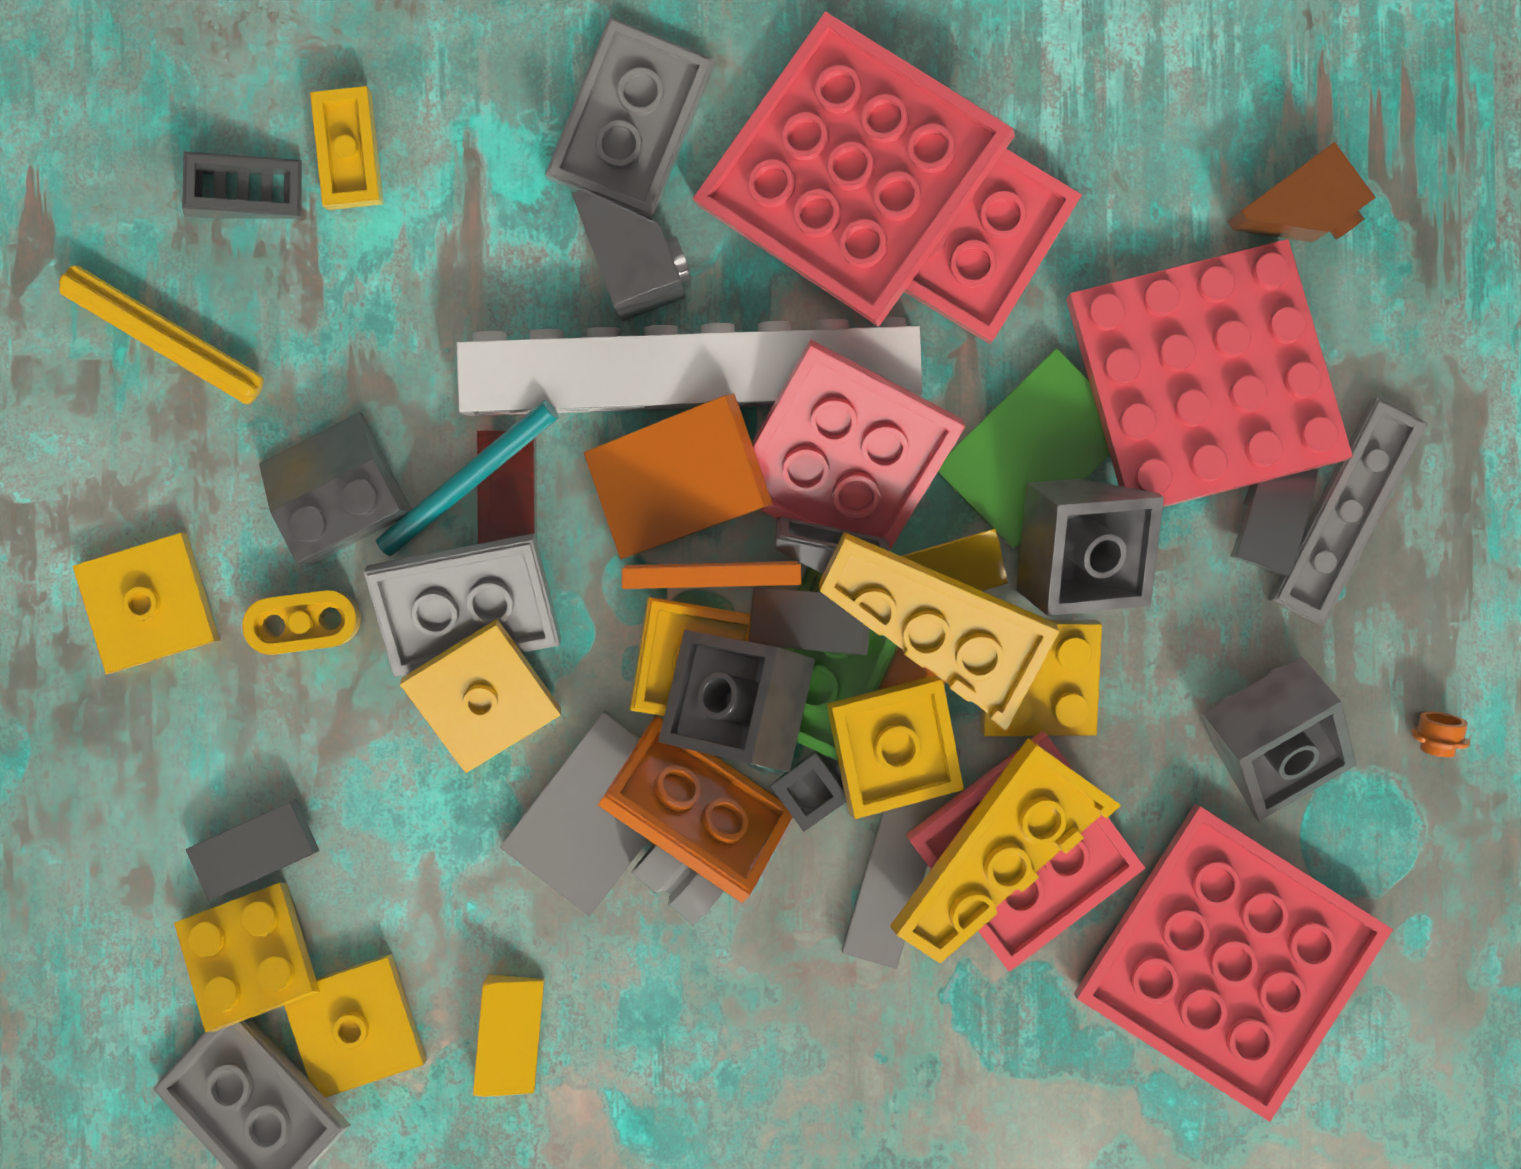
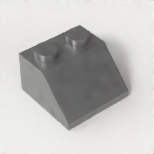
[572,189,691,321]
[259,412,412,564]
[1016,479,1164,616]
[658,629,815,772]
[1202,656,1357,821]

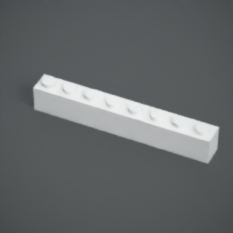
[457,317,922,417]

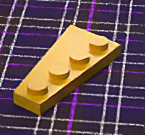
[819,532,1060,730]
[890,738,1121,964]

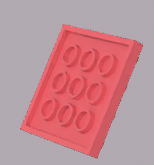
[692,11,1015,327]
[1066,239,1353,507]
[1074,804,1393,1122]

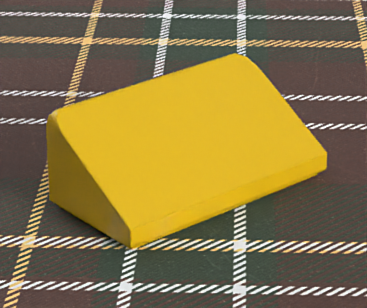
[901,528,1008,591]
[473,974,545,1097]

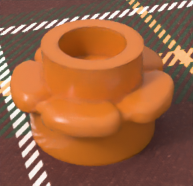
[1411,712,1470,757]

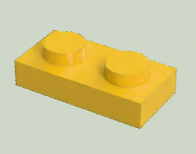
[310,86,384,210]

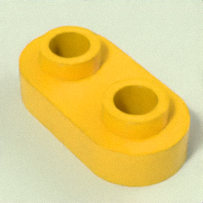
[242,590,361,655]

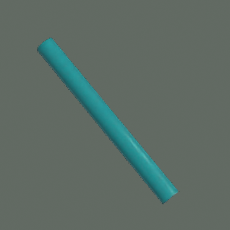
[376,400,559,556]

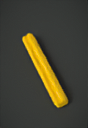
[58,265,264,404]

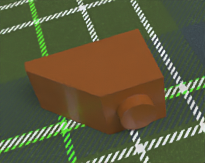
[1227,142,1376,242]

